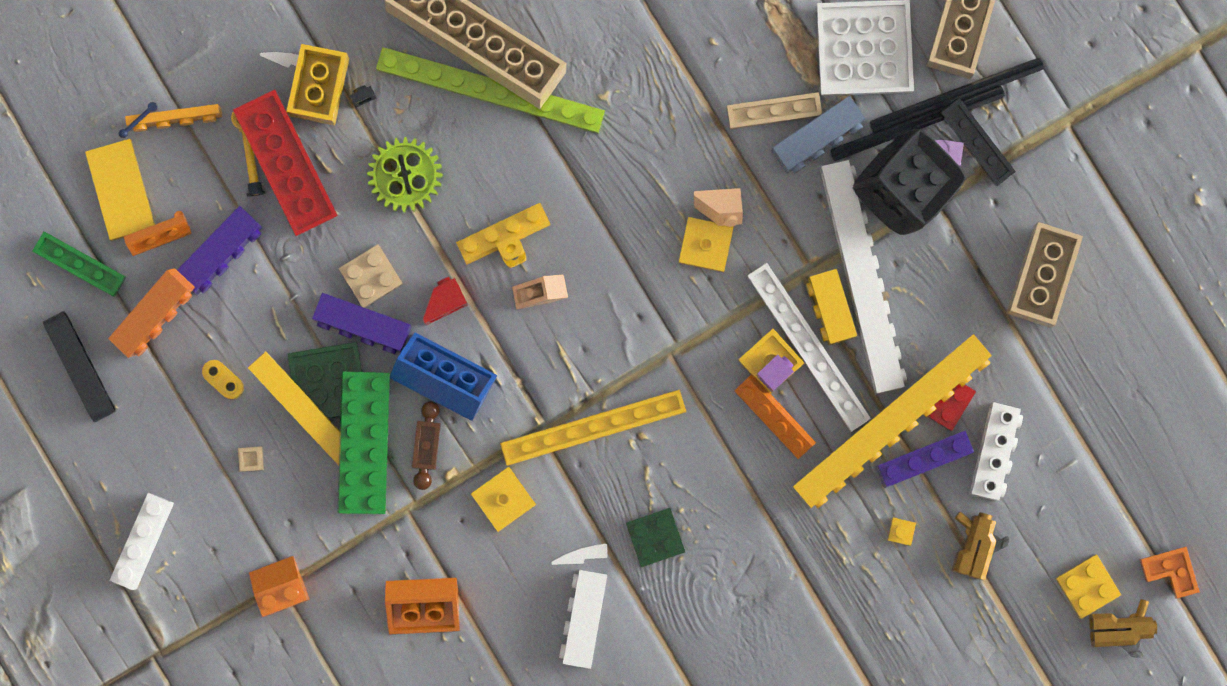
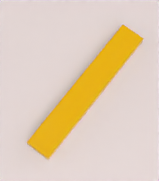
[248,351,340,466]

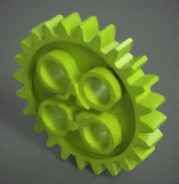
[367,137,443,213]

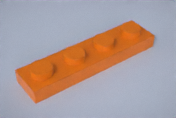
[734,374,816,459]

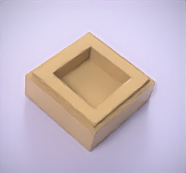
[238,446,264,472]

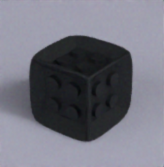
[852,129,966,235]

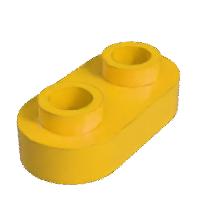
[202,360,244,399]

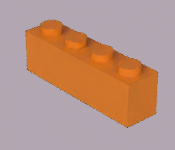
[108,268,195,358]

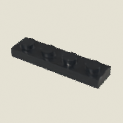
[940,98,1016,186]

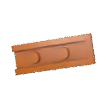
[124,211,192,256]

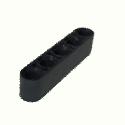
[43,311,116,423]

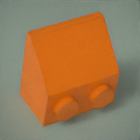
[249,556,310,617]

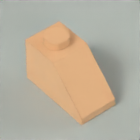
[694,188,743,227]
[512,275,568,309]

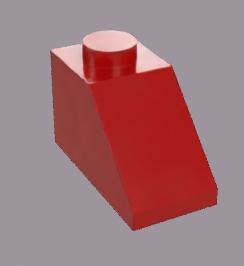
[423,277,468,326]

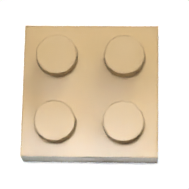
[339,244,403,308]

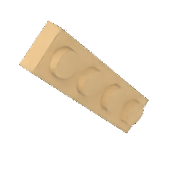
[727,92,822,130]

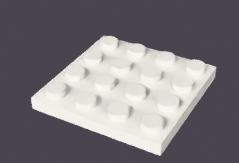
[816,0,914,96]

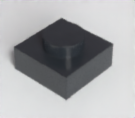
[350,85,376,108]

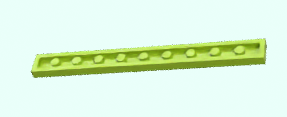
[376,47,605,134]

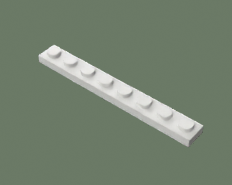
[747,263,871,432]

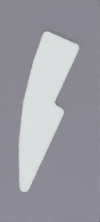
[260,52,299,68]
[551,544,608,565]

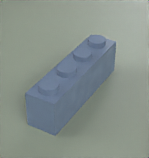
[772,96,866,174]

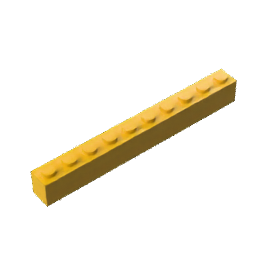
[793,334,992,509]

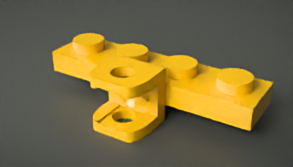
[456,203,551,268]

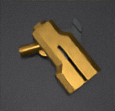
[951,511,1009,580]
[1089,599,1157,658]

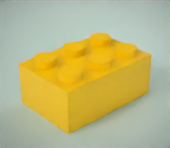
[286,44,350,126]

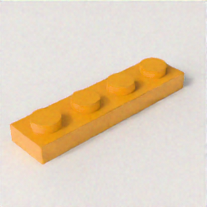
[125,104,222,132]

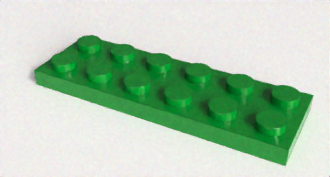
[337,371,390,514]

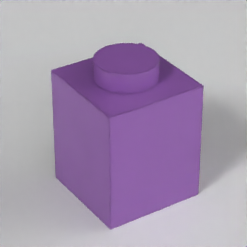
[756,355,794,392]

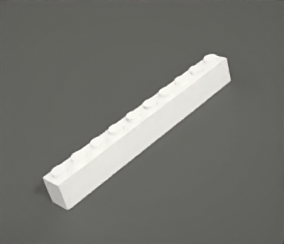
[820,160,907,395]

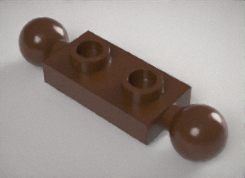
[412,401,441,490]

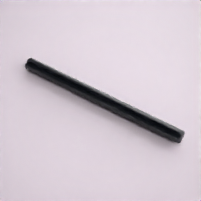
[869,58,1044,133]
[830,86,1005,161]

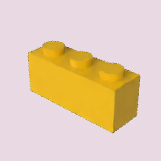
[806,269,857,346]

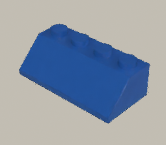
[390,333,497,421]

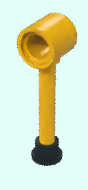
[231,112,265,197]

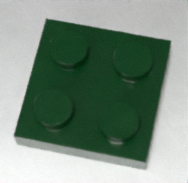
[626,508,685,567]

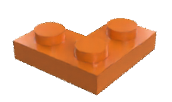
[1139,547,1200,599]

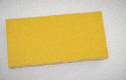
[85,139,155,241]

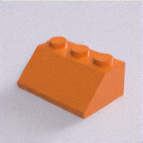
[385,578,460,634]

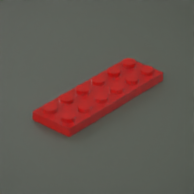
[233,89,338,236]

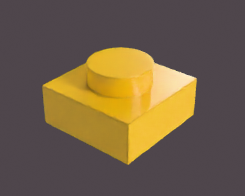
[887,517,916,546]

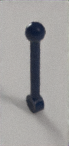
[118,102,158,138]

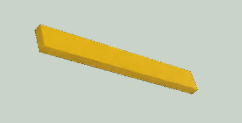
[500,389,686,466]

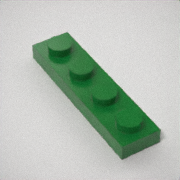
[32,231,126,297]

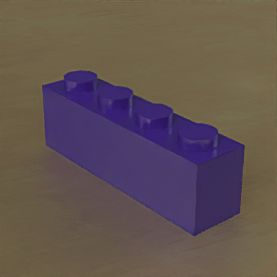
[177,206,262,295]
[312,293,412,355]
[875,431,974,488]

